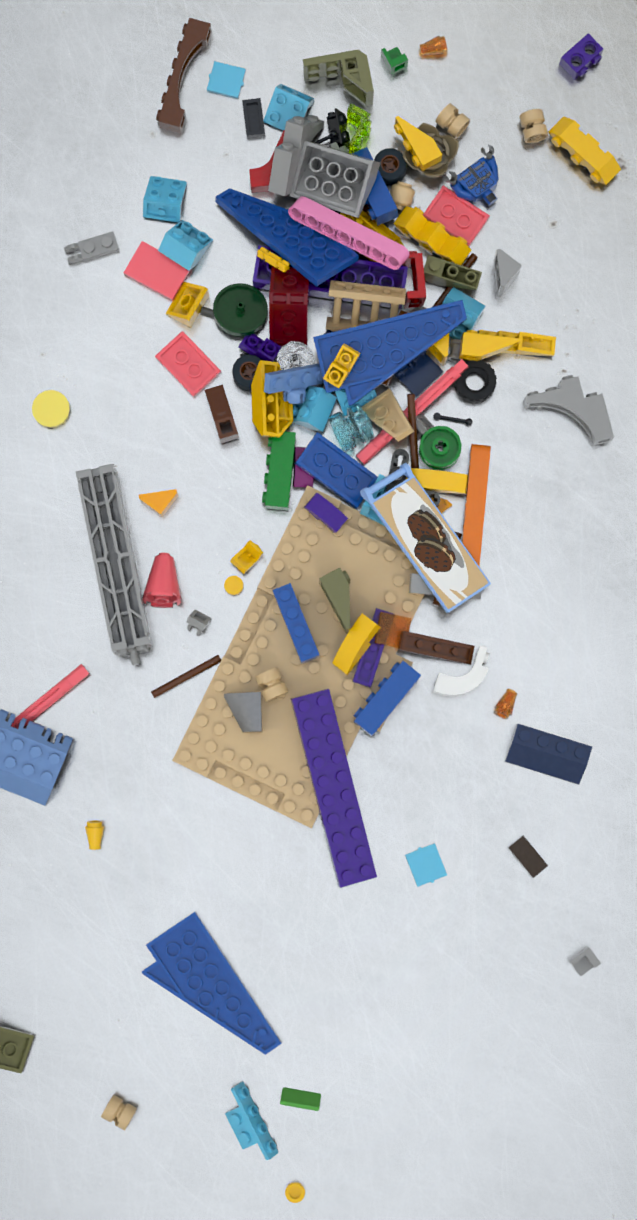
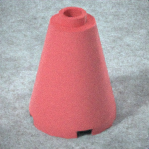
[142,552,181,608]

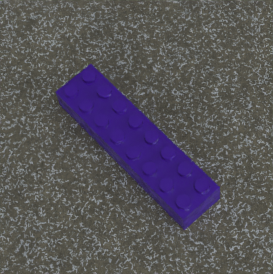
[253,245,408,309]

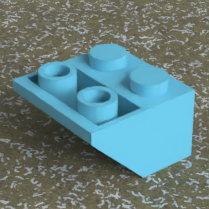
[158,220,213,271]
[442,287,486,340]
[293,386,337,432]

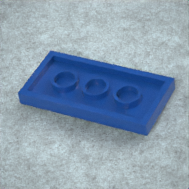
[295,432,378,508]

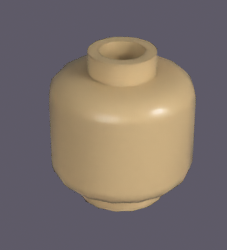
[390,181,415,210]

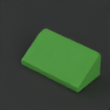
[280,1087,321,1111]

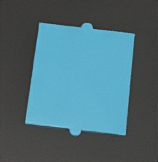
[207,61,246,98]
[405,843,447,887]

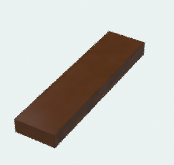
[398,631,475,665]

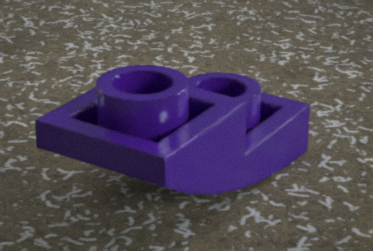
[238,334,282,362]
[304,493,348,533]

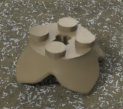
[403,123,459,178]

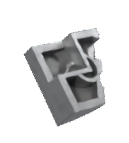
[224,692,262,732]

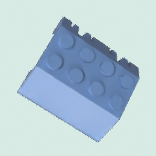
[0,709,73,806]

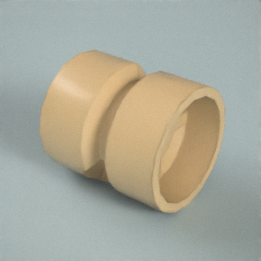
[435,103,471,139]
[519,109,548,143]
[255,667,289,702]
[101,1094,137,1131]

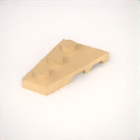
[358,388,414,442]

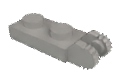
[64,231,119,264]

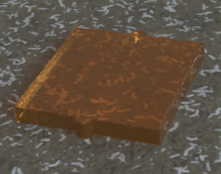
[374,611,412,648]

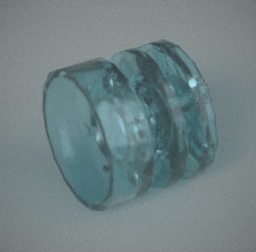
[328,403,375,453]

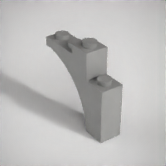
[268,115,324,196]
[523,375,614,445]

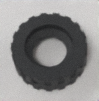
[454,360,497,403]

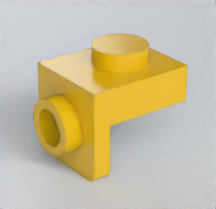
[230,540,263,574]

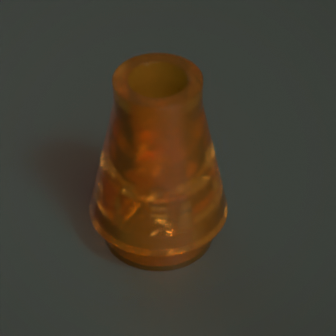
[420,36,448,56]
[494,689,517,719]

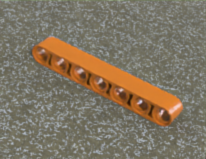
[462,444,491,567]

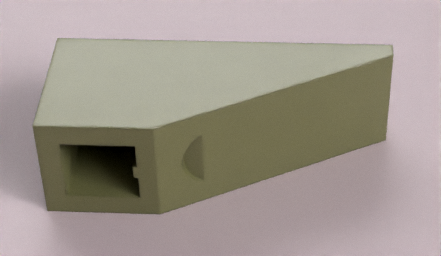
[424,255,482,290]

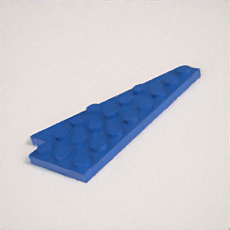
[215,188,359,287]
[313,300,467,406]
[142,912,282,1055]

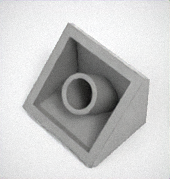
[494,249,522,296]

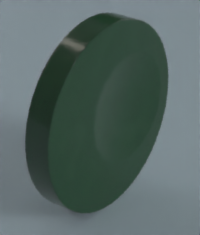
[213,283,268,336]

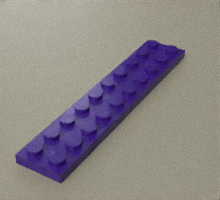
[291,689,377,888]

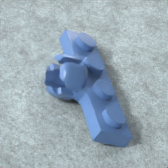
[264,363,324,404]

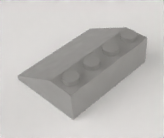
[290,141,380,218]

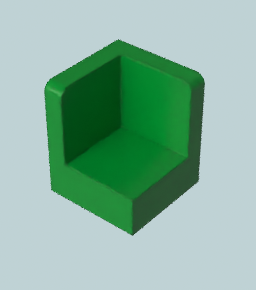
[381,47,408,75]

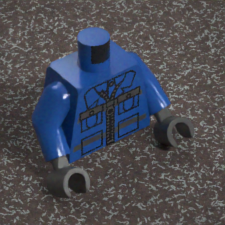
[443,144,499,205]

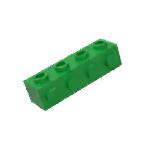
[262,431,296,511]

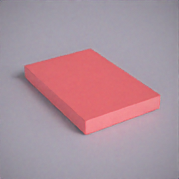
[423,185,490,247]
[123,241,191,301]
[155,331,221,397]

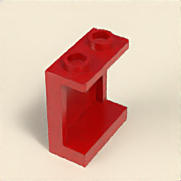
[402,251,426,309]

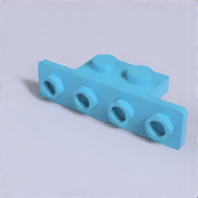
[225,1082,278,1160]

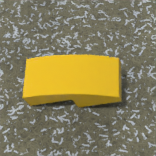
[323,343,361,388]

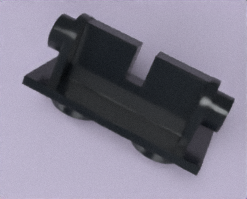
[326,108,350,149]

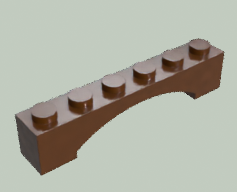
[156,18,212,133]

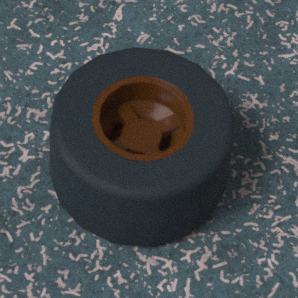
[374,148,407,185]
[232,354,261,391]

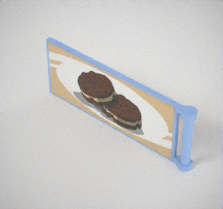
[360,463,491,613]

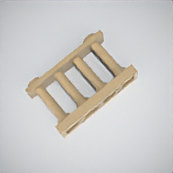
[325,280,406,332]

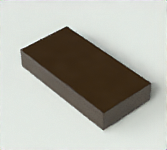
[508,835,548,878]

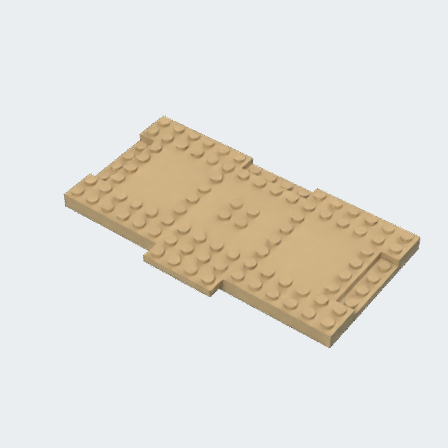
[172,485,425,829]

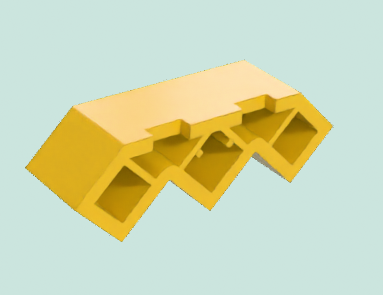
[548,116,621,185]
[393,206,471,265]

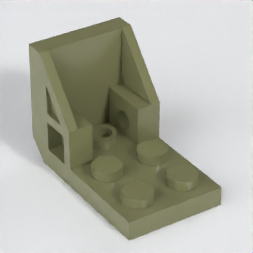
[303,50,374,106]
[0,1026,34,1073]

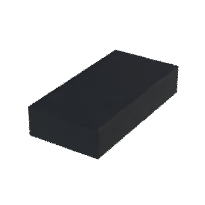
[242,98,265,138]

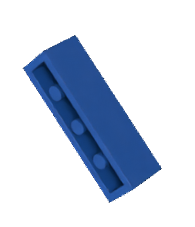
[352,147,398,226]
[273,583,320,664]
[353,661,421,737]

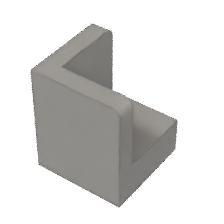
[569,947,601,976]

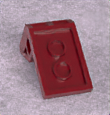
[269,266,309,347]

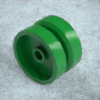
[419,426,462,471]

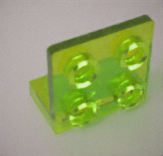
[347,103,372,154]

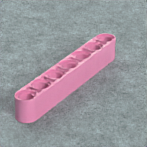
[288,196,409,270]

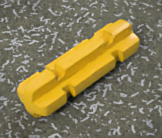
[257,247,290,272]

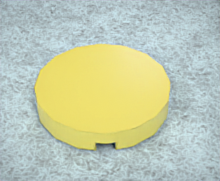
[32,390,70,428]

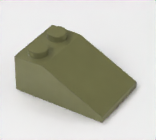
[319,568,351,634]

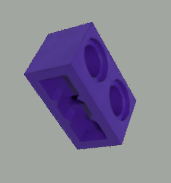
[559,33,603,80]

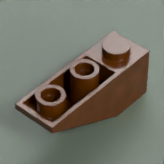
[205,384,239,444]

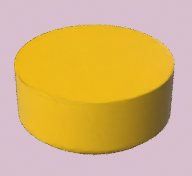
[224,576,244,595]
[285,1182,305,1203]

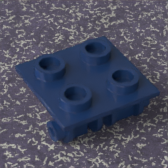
[394,351,444,397]

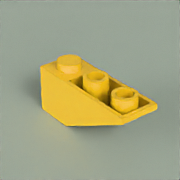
[393,116,442,171]
[459,330,520,361]

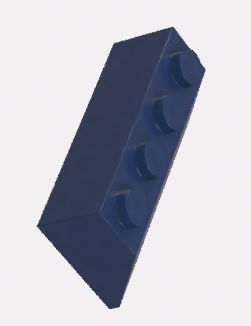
[505,724,592,785]

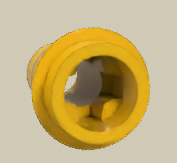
[85,820,104,850]

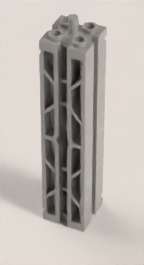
[75,464,153,665]

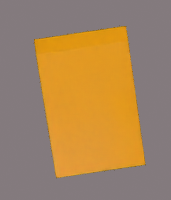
[139,489,178,517]

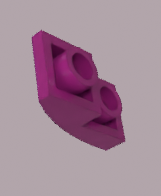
[293,447,313,488]

